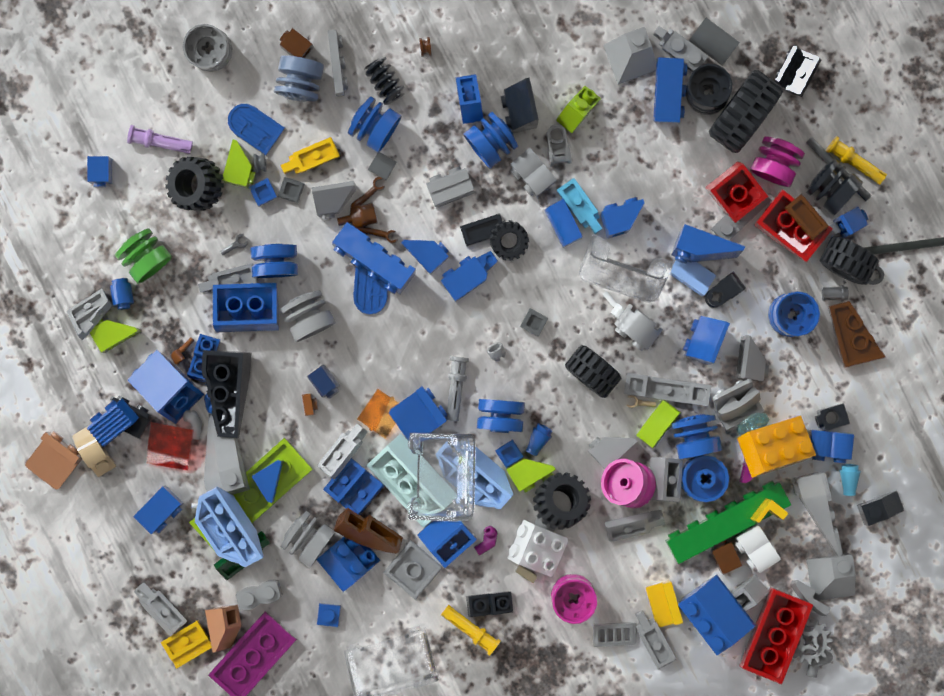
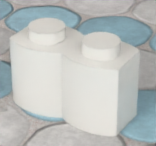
[734,524,781,573]

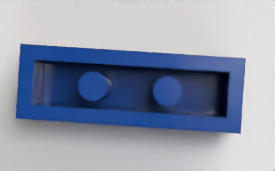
[653,57,687,123]

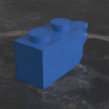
[441,251,498,302]

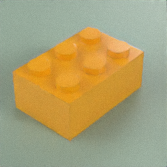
[737,415,816,478]

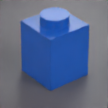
[87,156,112,188]

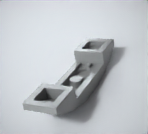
[624,373,712,406]

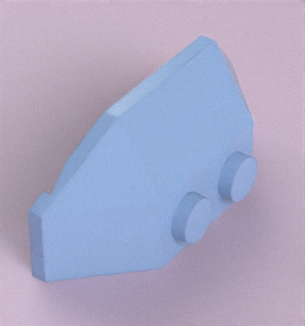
[436,439,513,509]
[195,487,264,567]

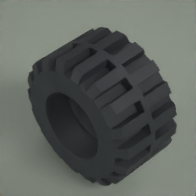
[165,157,224,211]
[820,237,879,285]
[565,345,622,398]
[533,472,591,530]

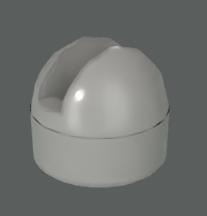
[487,342,506,361]

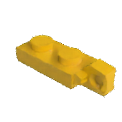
[280,137,340,174]

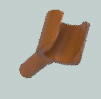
[171,337,194,364]

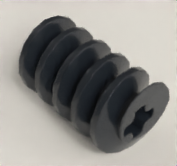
[364,57,405,105]

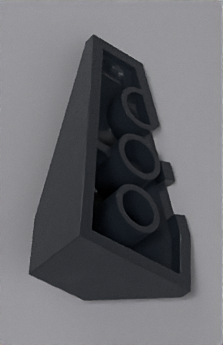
[202,350,252,438]

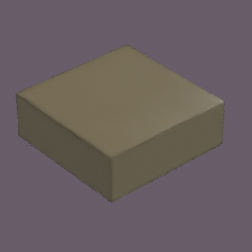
[515,565,537,583]

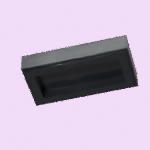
[460,213,502,247]

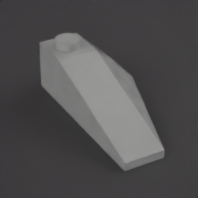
[204,414,250,495]
[792,472,843,556]

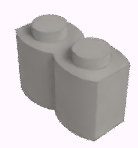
[510,148,557,198]
[236,580,283,610]

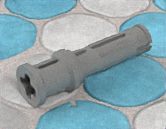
[446,356,469,421]

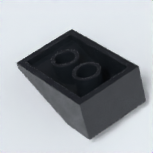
[500,77,539,133]

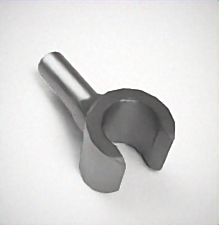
[220,234,248,255]

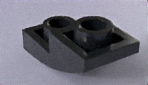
[466,591,513,617]

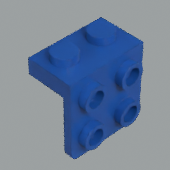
[389,386,447,444]

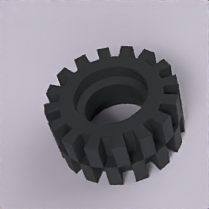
[489,220,529,261]

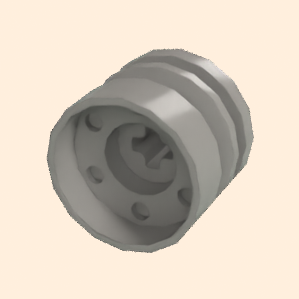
[183,24,233,72]
[280,290,336,342]
[280,511,335,568]

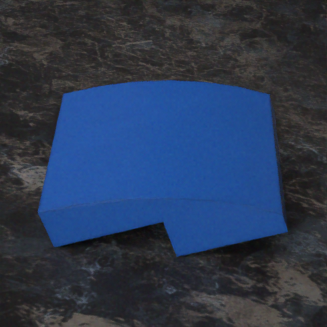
[323,458,385,515]

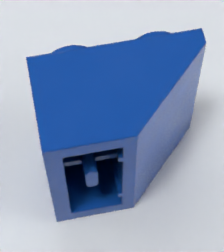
[600,197,644,239]
[417,507,477,568]
[316,537,381,592]

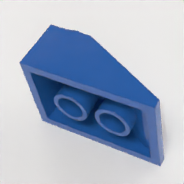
[671,224,745,264]
[682,316,730,365]

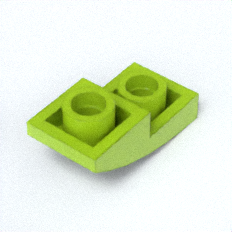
[636,400,681,448]

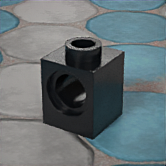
[815,403,850,431]

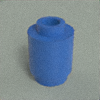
[110,278,134,310]

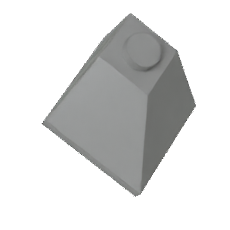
[603,27,656,84]
[312,181,357,220]
[736,335,769,382]
[806,553,856,601]

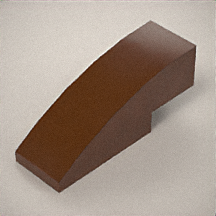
[334,508,403,554]

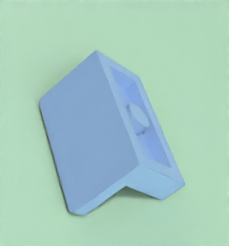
[667,261,716,296]

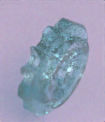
[737,413,769,435]

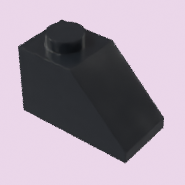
[857,491,904,526]

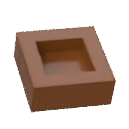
[302,394,318,416]

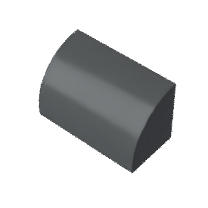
[689,17,740,66]

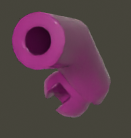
[474,526,498,556]

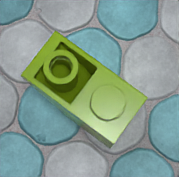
[556,86,601,133]
[506,459,556,493]

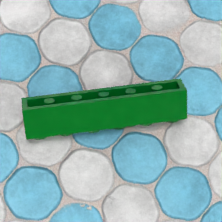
[665,480,791,564]

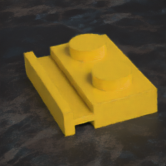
[161,620,212,669]

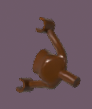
[337,177,398,244]

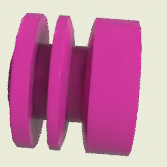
[750,136,805,187]
[551,574,597,624]

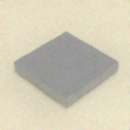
[383,540,443,600]

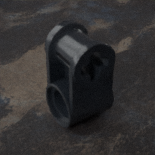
[705,271,746,308]

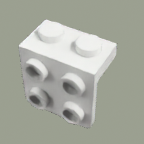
[507,520,568,577]

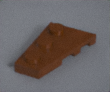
[828,301,886,368]

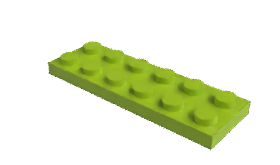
[189,438,313,550]

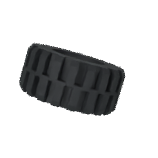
[709,70,783,153]

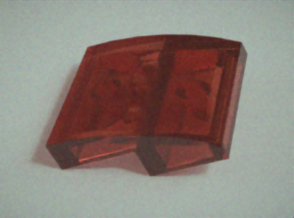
[146,422,194,471]

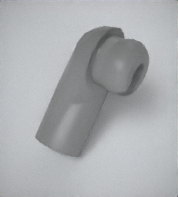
[806,651,833,678]

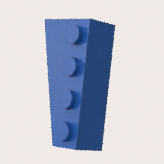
[332,222,416,294]

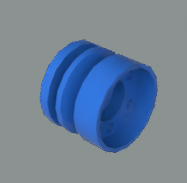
[348,96,402,153]
[463,112,518,169]
[768,291,820,337]
[671,414,722,459]

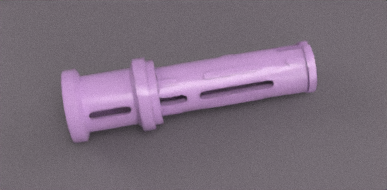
[127,125,193,154]

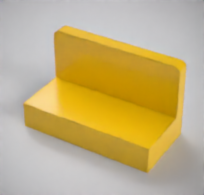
[751,499,788,523]
[646,580,683,628]

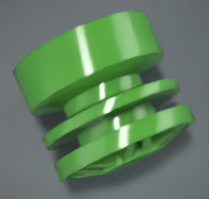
[115,228,173,284]

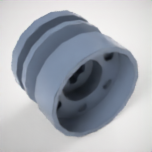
[274,56,324,102]

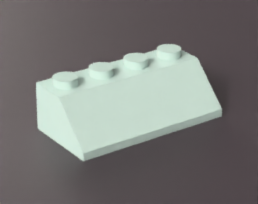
[366,434,458,528]

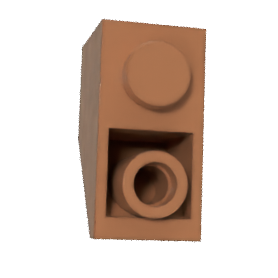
[205,604,241,652]

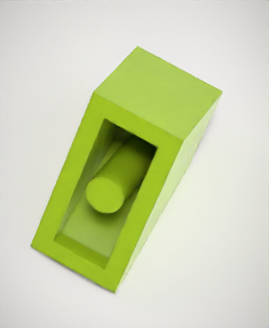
[222,139,256,189]
[90,319,141,353]

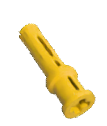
[826,136,887,185]
[441,605,501,656]

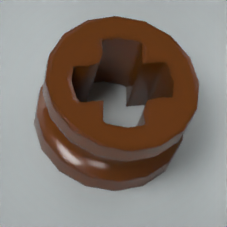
[419,37,432,57]

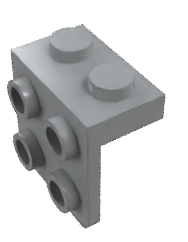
[713,379,765,433]

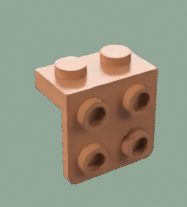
[25,431,82,489]

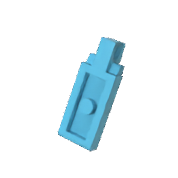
[557,178,602,234]

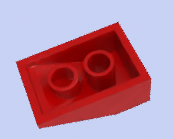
[754,189,833,262]

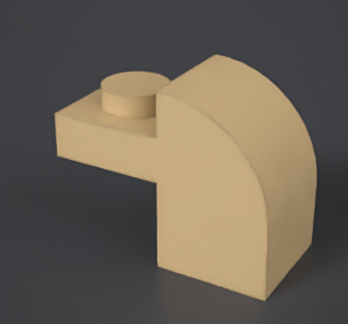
[72,426,116,477]

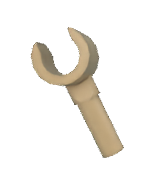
[627,395,656,408]

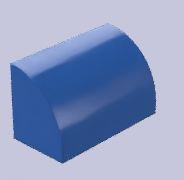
[544,199,583,248]

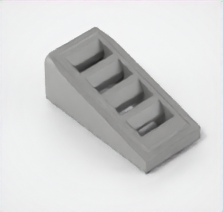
[593,623,636,647]

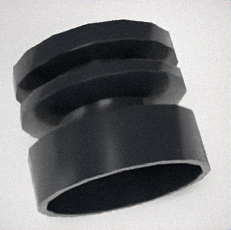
[685,63,733,115]
[806,159,863,216]

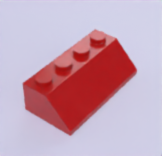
[739,587,813,684]

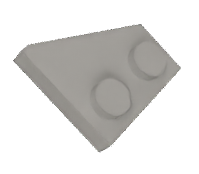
[67,289,112,340]

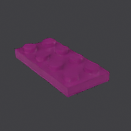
[208,611,297,696]

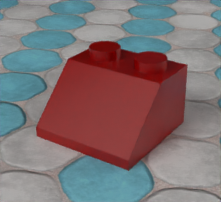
[705,161,769,223]

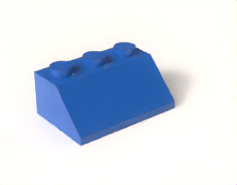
[213,283,279,333]
[678,575,756,655]

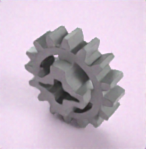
[793,618,833,665]

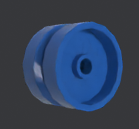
[250,244,298,278]
[477,399,525,433]
[681,455,729,502]

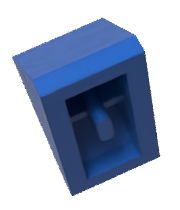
[252,460,283,503]

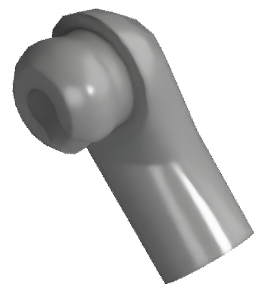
[183,410,202,440]

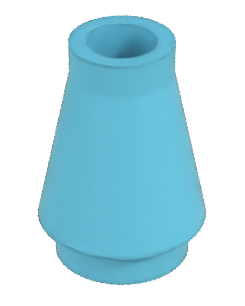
[839,464,861,496]

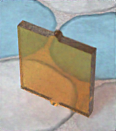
[357,389,399,439]

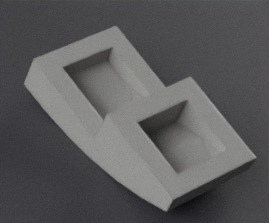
[718,387,761,422]
[790,580,831,616]

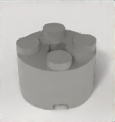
[614,304,663,351]

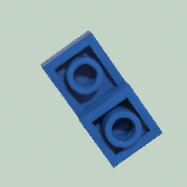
[187,334,220,383]

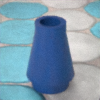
[526,423,552,456]

